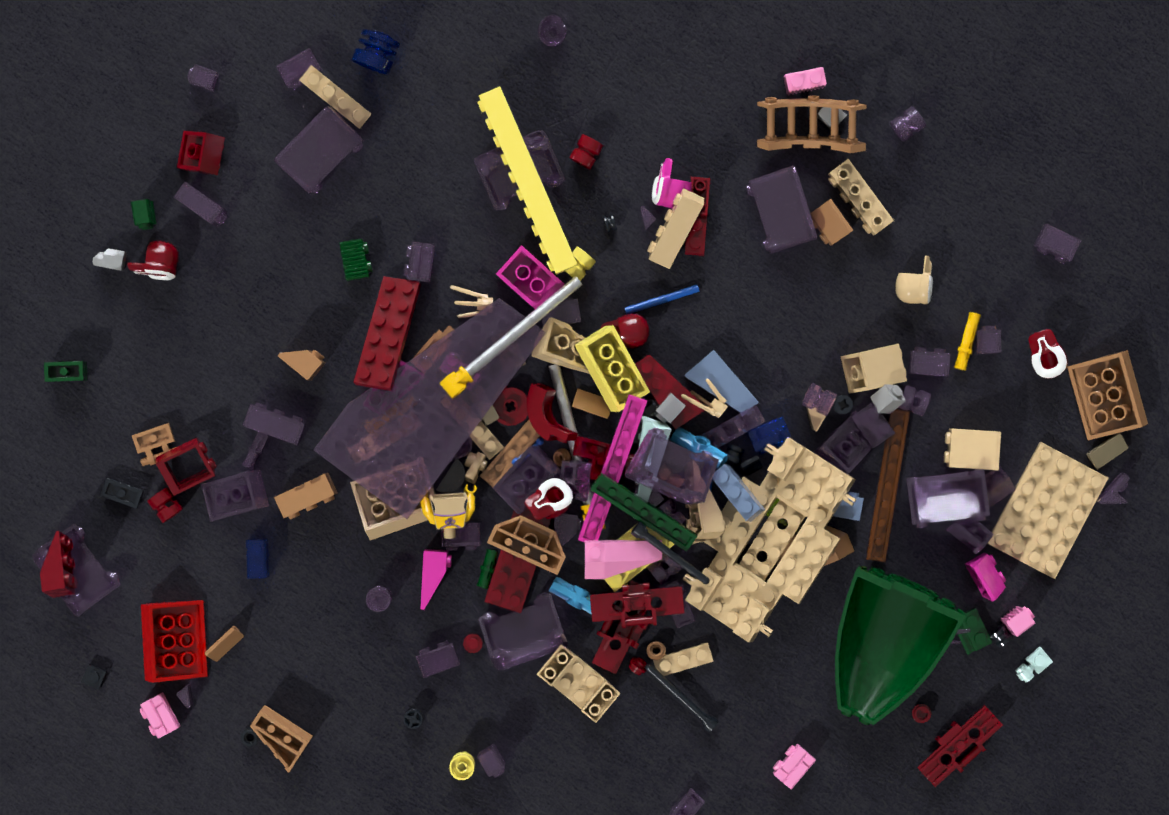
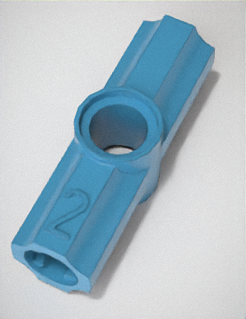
[671,427,728,469]
[549,576,592,615]

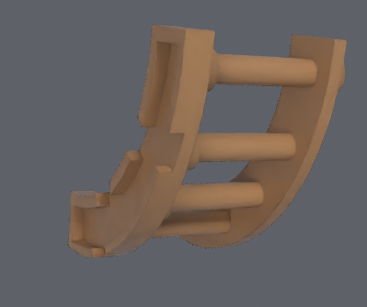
[757,95,866,153]

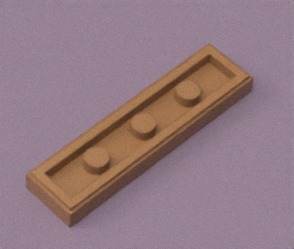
[480,420,540,488]

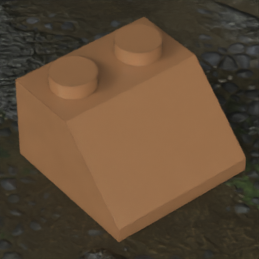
[808,199,853,246]
[278,350,326,381]

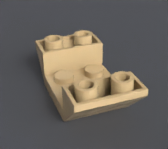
[537,644,621,723]

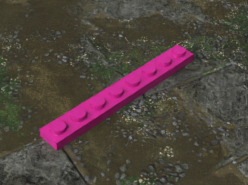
[578,394,647,542]

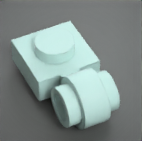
[1015,647,1053,683]

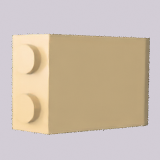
[841,344,907,394]
[944,428,1001,470]

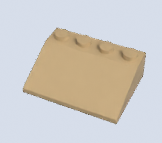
[350,457,436,540]

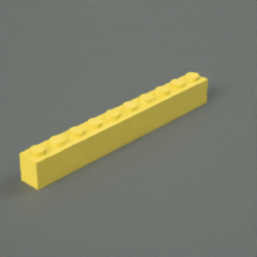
[477,87,577,275]

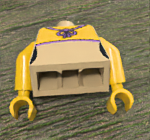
[417,484,477,539]

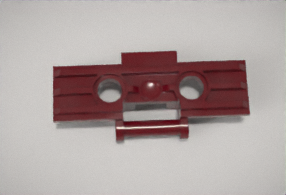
[592,580,652,674]
[590,582,684,628]
[917,705,1003,787]

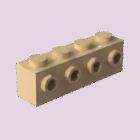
[828,159,894,235]
[647,188,704,269]

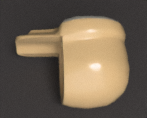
[895,256,933,304]

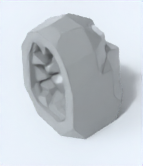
[93,249,127,271]

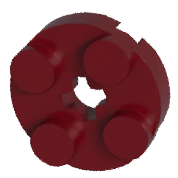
[492,388,528,426]

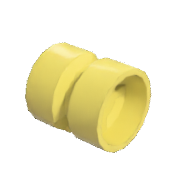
[565,246,596,281]
[450,752,475,780]

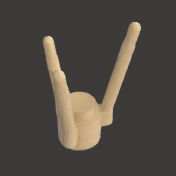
[450,285,493,318]
[681,379,728,418]

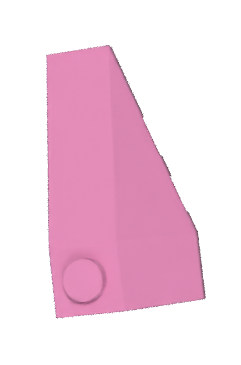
[585,540,662,579]

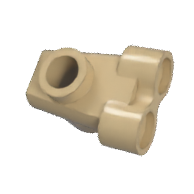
[465,452,488,484]

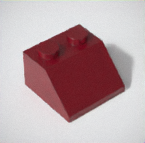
[177,131,225,175]

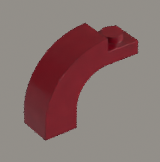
[527,383,578,443]

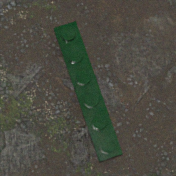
[590,472,698,552]

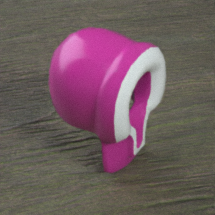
[652,158,692,209]

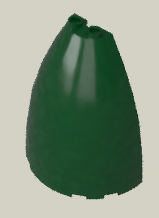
[835,566,965,725]

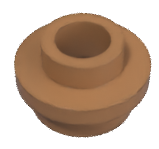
[553,448,571,467]
[647,641,666,660]

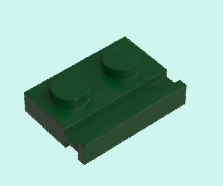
[957,608,993,655]

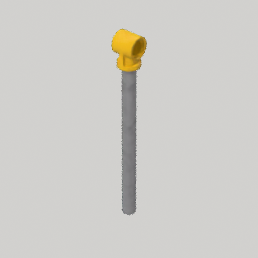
[440,276,582,399]
[548,364,606,530]

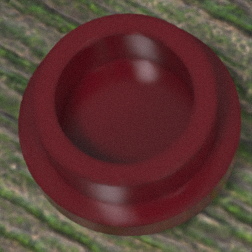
[463,634,483,653]
[629,657,646,675]
[912,704,931,723]

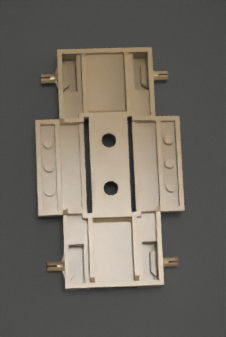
[683,437,857,642]

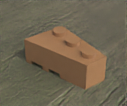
[274,473,338,519]
[250,705,313,773]

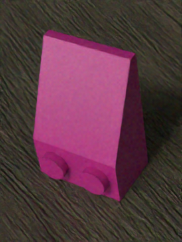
[496,245,564,309]
[421,549,452,610]
[965,553,1006,602]

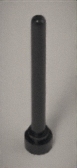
[631,521,710,584]
[645,664,719,732]

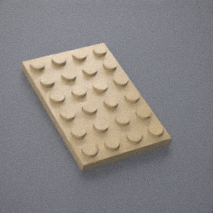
[986,442,1108,579]

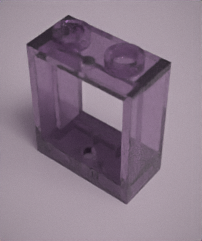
[174,182,228,227]

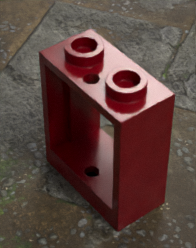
[156,437,217,496]

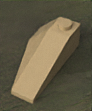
[532,317,590,374]
[684,459,726,544]

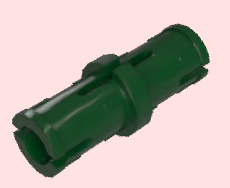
[477,549,499,589]

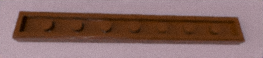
[866,409,910,562]

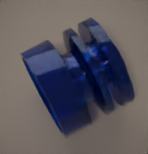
[351,29,400,75]

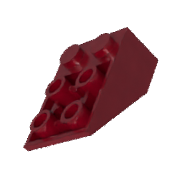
[40,531,77,598]

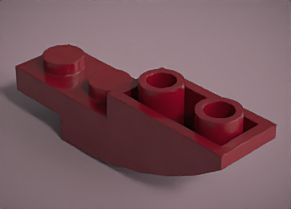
[685,177,710,256]

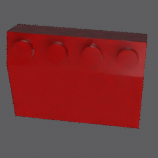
[141,600,208,683]

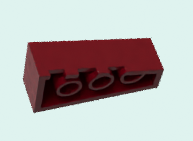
[635,355,705,430]

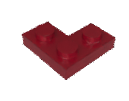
[573,436,611,481]

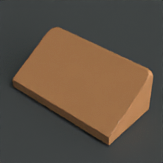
[572,389,610,419]
[205,626,244,661]

